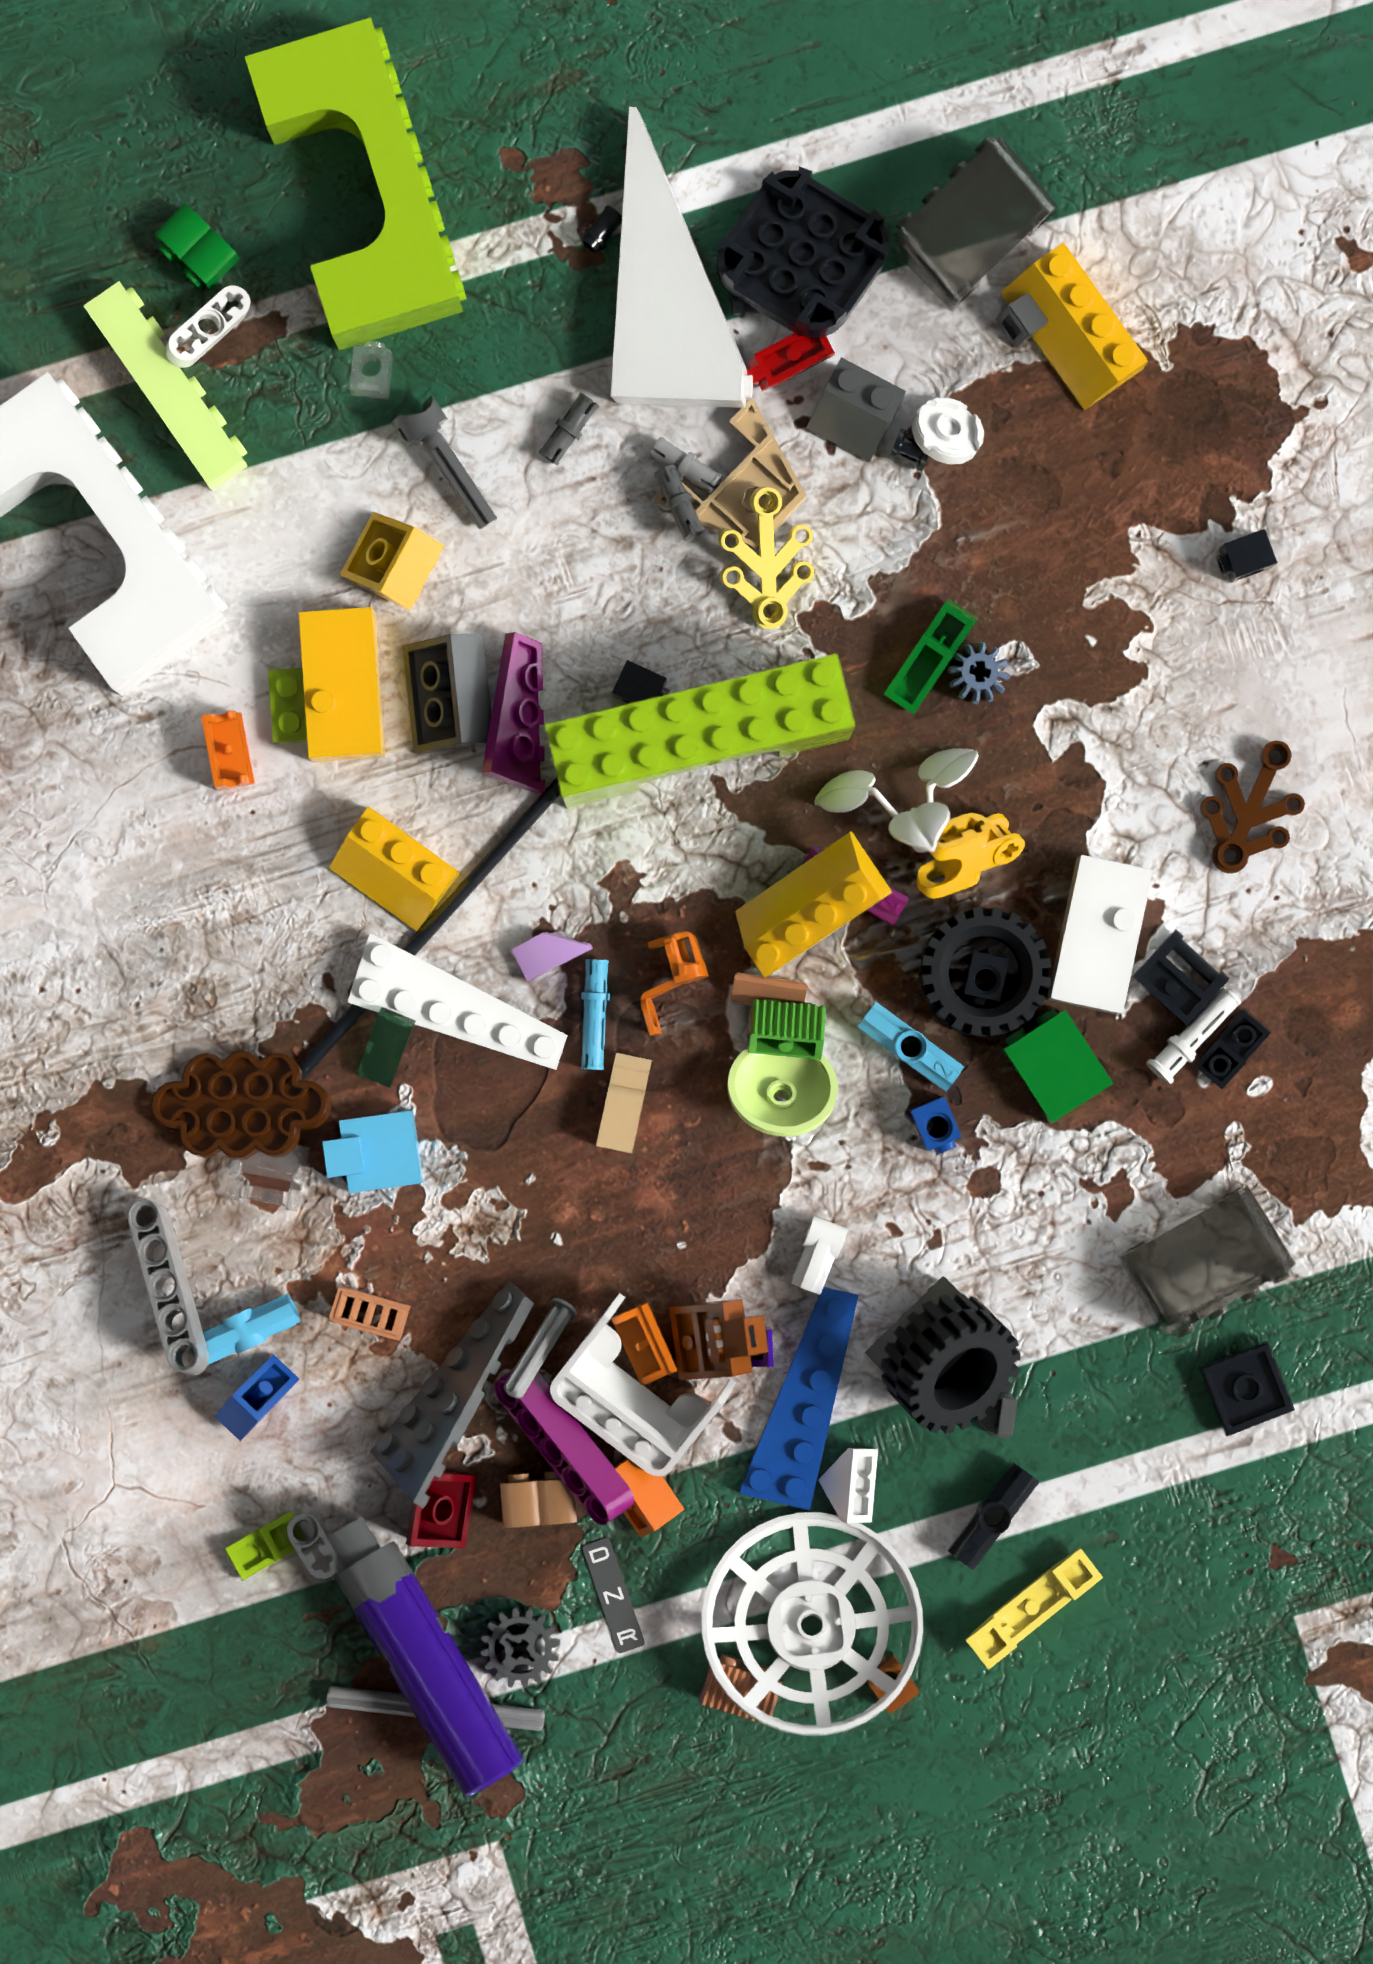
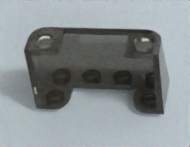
[892,135,1058,312]
[1117,1184,1296,1338]

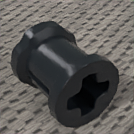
[889,428,929,472]

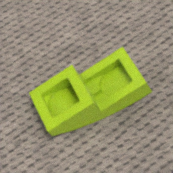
[223,1511,308,1581]

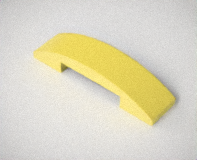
[965,1548,1103,1670]

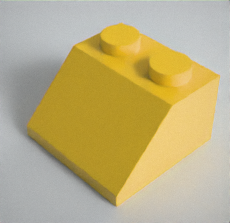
[340,511,444,610]

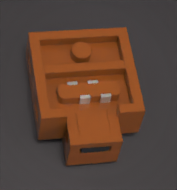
[669,1299,768,1380]

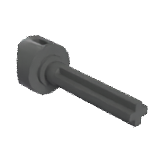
[391,395,497,530]

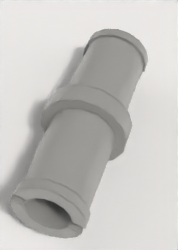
[649,437,723,495]

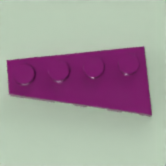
[482,632,546,794]

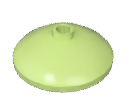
[727,1047,838,1136]

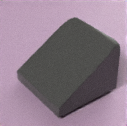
[996,294,1048,348]

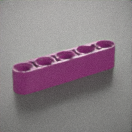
[494,1370,634,1525]

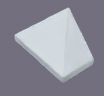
[818,1448,878,1523]

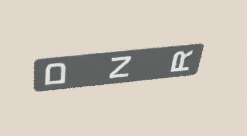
[582,1538,645,1653]

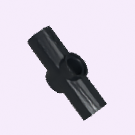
[948,1462,1039,1571]

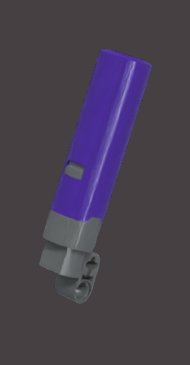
[287,1514,524,1797]

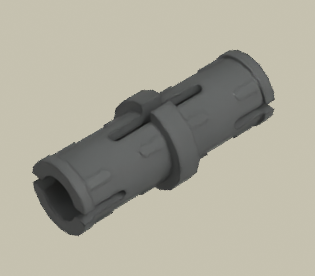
[538,392,599,466]
[654,465,705,541]

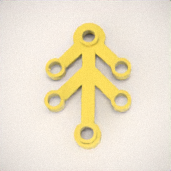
[718,487,814,629]

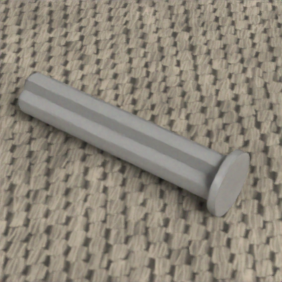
[504,1298,577,1399]

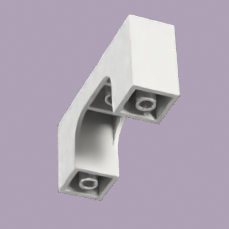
[0,372,228,696]

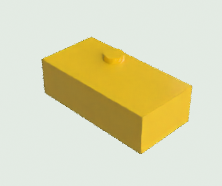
[299,607,385,762]

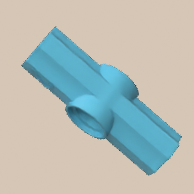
[857,1002,964,1092]
[190,1293,301,1365]

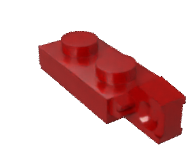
[747,333,836,391]

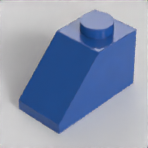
[214,1354,299,1441]

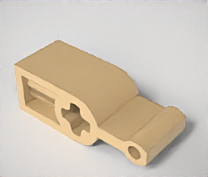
[596,1053,652,1154]

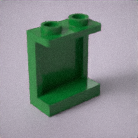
[1001,1008,1113,1124]

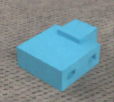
[322,1110,424,1193]

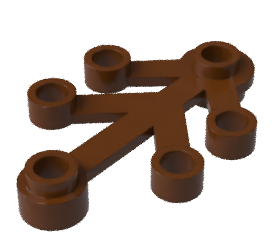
[1200,741,1305,874]

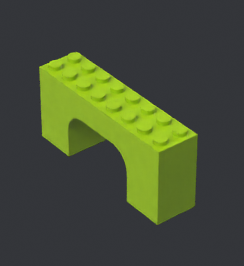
[245,17,467,351]
[545,653,855,809]

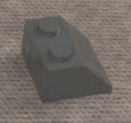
[806,357,906,463]

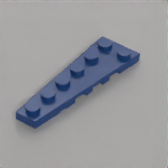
[739,1287,859,1510]

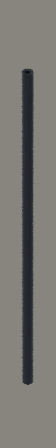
[298,776,561,1080]

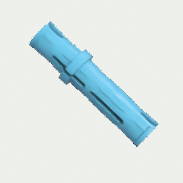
[581,959,610,1070]

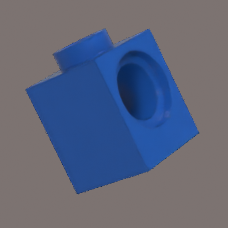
[909,1096,962,1155]

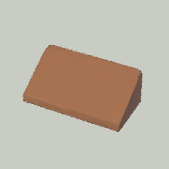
[731,972,808,1005]

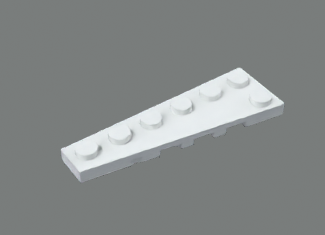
[347,934,568,1070]

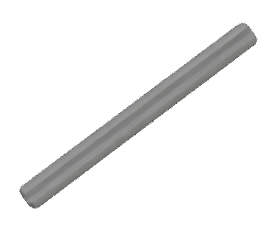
[326,1686,545,1731]

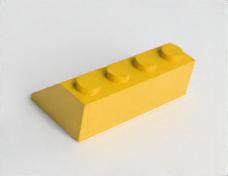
[1000,242,1148,411]
[735,831,892,978]

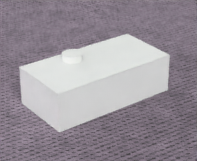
[1047,855,1153,1015]

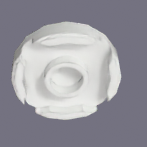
[912,397,984,464]

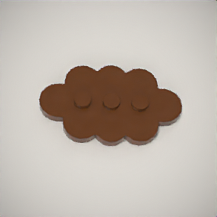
[151,1050,332,1161]

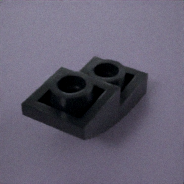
[1194,1007,1271,1089]

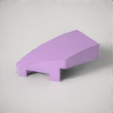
[511,932,593,982]

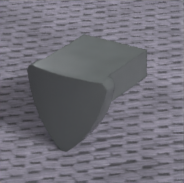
[974,1395,1017,1439]

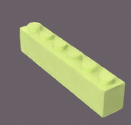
[83,281,248,491]

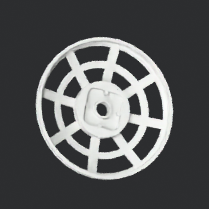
[702,1512,923,1736]

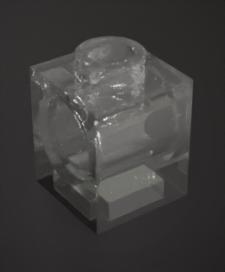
[349,341,393,399]

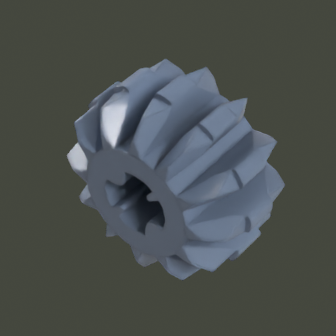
[947,642,1010,705]

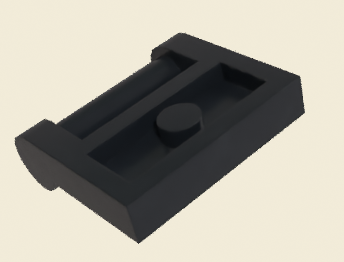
[1132,929,1230,1026]

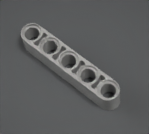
[127,1199,209,1375]

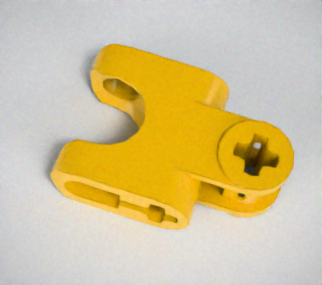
[916,813,1025,899]

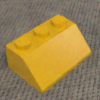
[329,806,460,931]

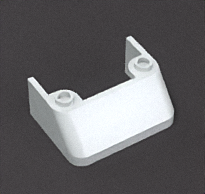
[550,1293,737,1476]

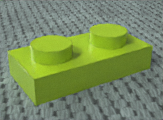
[268,668,307,744]

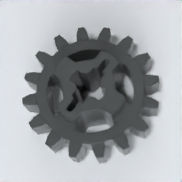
[480,1606,561,1688]

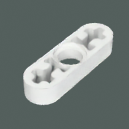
[165,286,250,368]

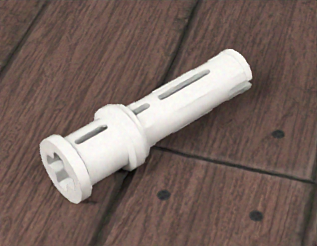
[1146,987,1241,1085]

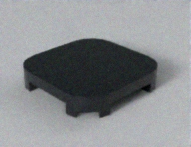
[716,166,891,338]

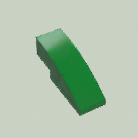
[884,598,979,715]

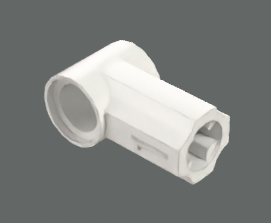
[791,1216,848,1295]

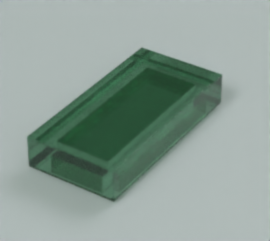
[356,1007,416,1088]

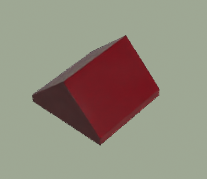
[405,1470,477,1548]

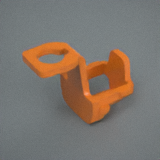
[641,931,709,1036]

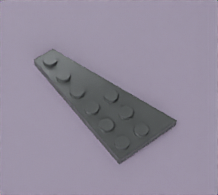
[370,1281,534,1509]

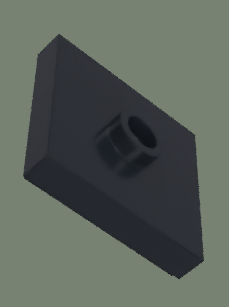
[1198,1341,1295,1437]

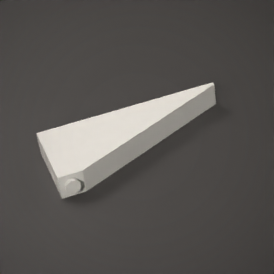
[611,107,753,408]

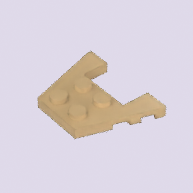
[654,398,807,551]

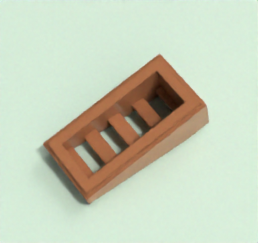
[328,1285,411,1341]

